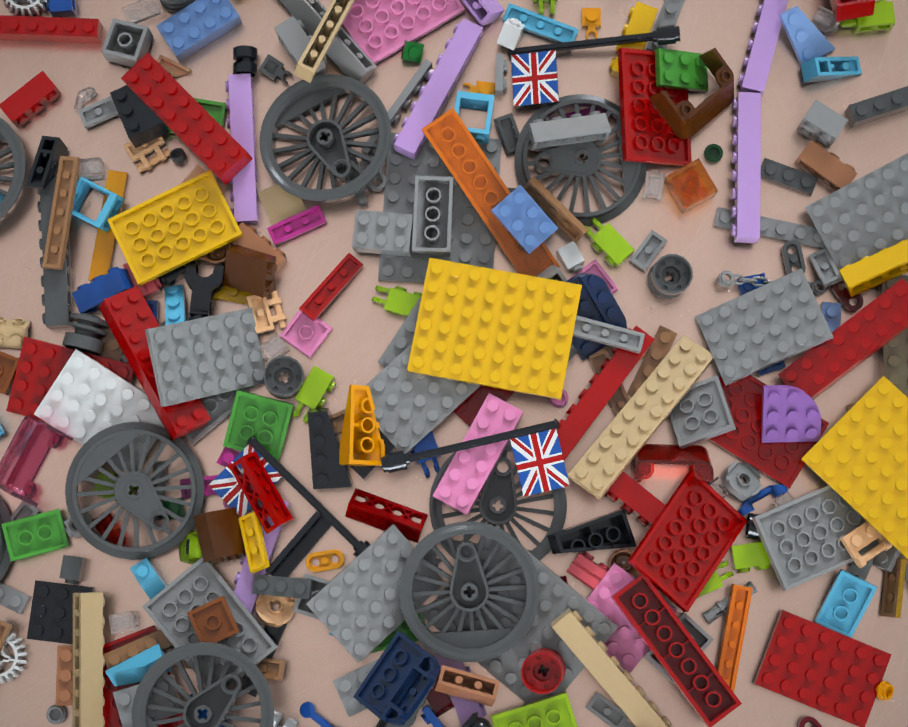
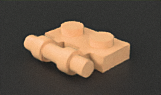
[123,136,171,173]
[246,291,287,334]

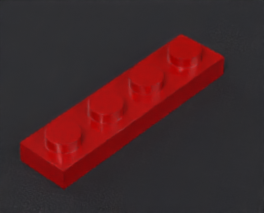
[299,253,363,322]

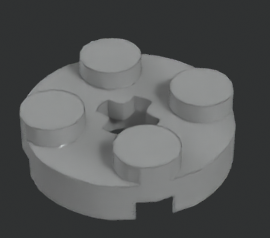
[722,461,762,501]

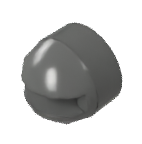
[170,148,186,165]

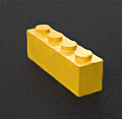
[609,2,658,78]
[839,239,908,297]

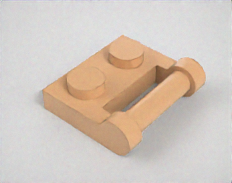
[840,521,892,568]

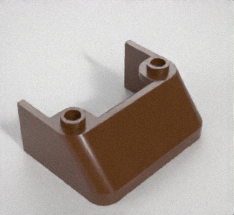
[649,48,734,140]

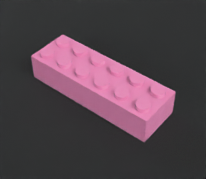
[433,393,523,517]

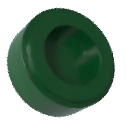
[703,144,723,164]

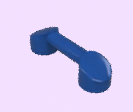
[738,484,788,516]
[300,702,340,727]

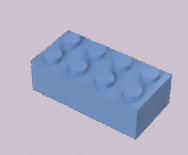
[156,0,242,63]

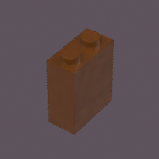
[223,245,277,298]
[193,507,246,564]

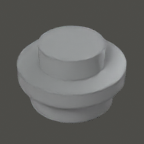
[46,704,67,724]

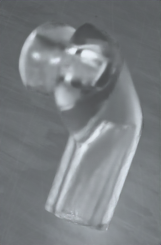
[74,87,96,110]

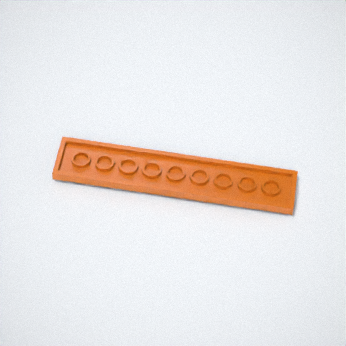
[421,108,560,276]

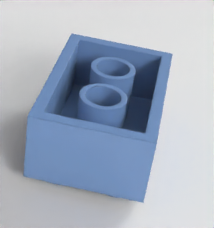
[490,185,558,254]

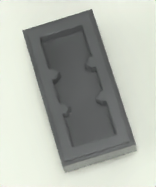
[494,113,520,155]

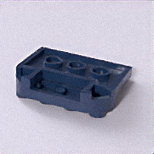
[567,273,627,360]
[353,631,441,726]

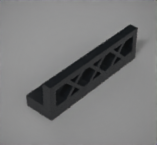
[265,511,332,577]

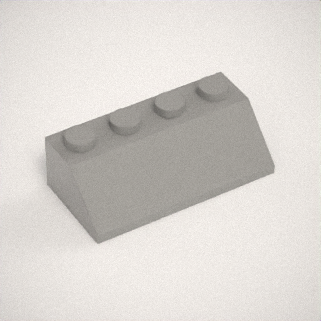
[529,111,611,149]
[412,176,454,257]

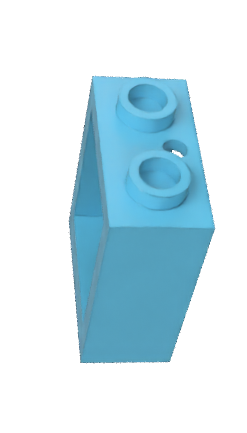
[454,91,495,144]
[72,177,125,233]

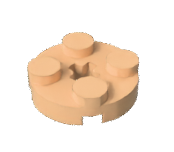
[255,595,294,628]

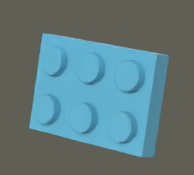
[814,569,877,638]

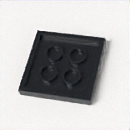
[27,580,94,644]

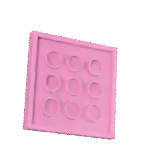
[586,562,678,673]

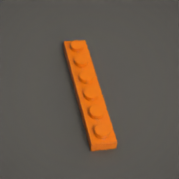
[716,584,753,692]

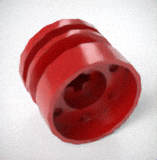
[521,648,566,694]

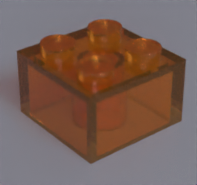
[664,158,718,214]

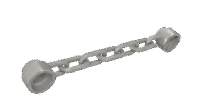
[717,271,827,296]

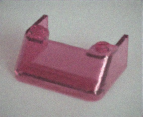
[0,415,74,507]

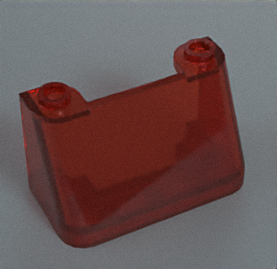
[630,444,714,484]

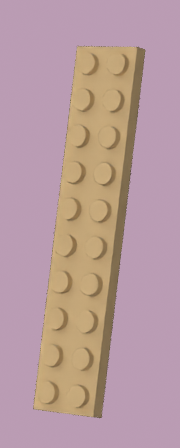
[568,335,714,500]

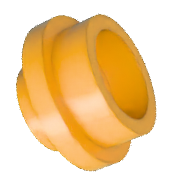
[876,681,894,701]

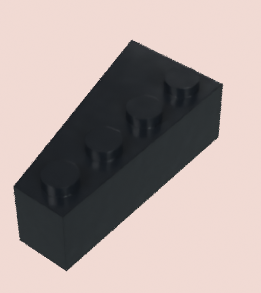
[308,408,353,489]
[547,509,637,554]

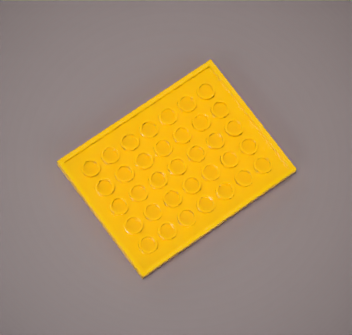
[407,258,582,400]
[801,376,908,559]

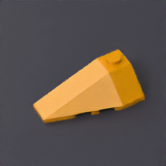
[339,385,385,466]

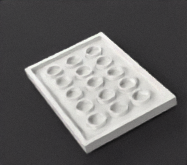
[34,349,164,472]

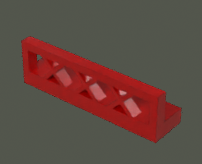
[229,451,293,534]
[345,488,428,543]

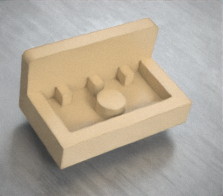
[0,317,30,349]

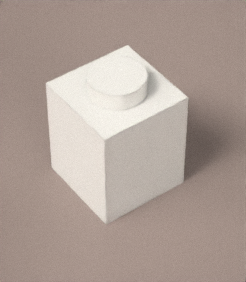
[497,18,525,50]
[556,241,585,273]

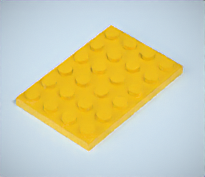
[107,170,243,287]

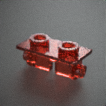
[92,512,127,546]

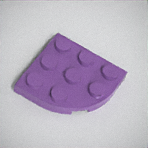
[761,385,821,443]

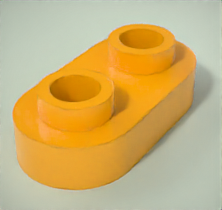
[305,549,345,572]

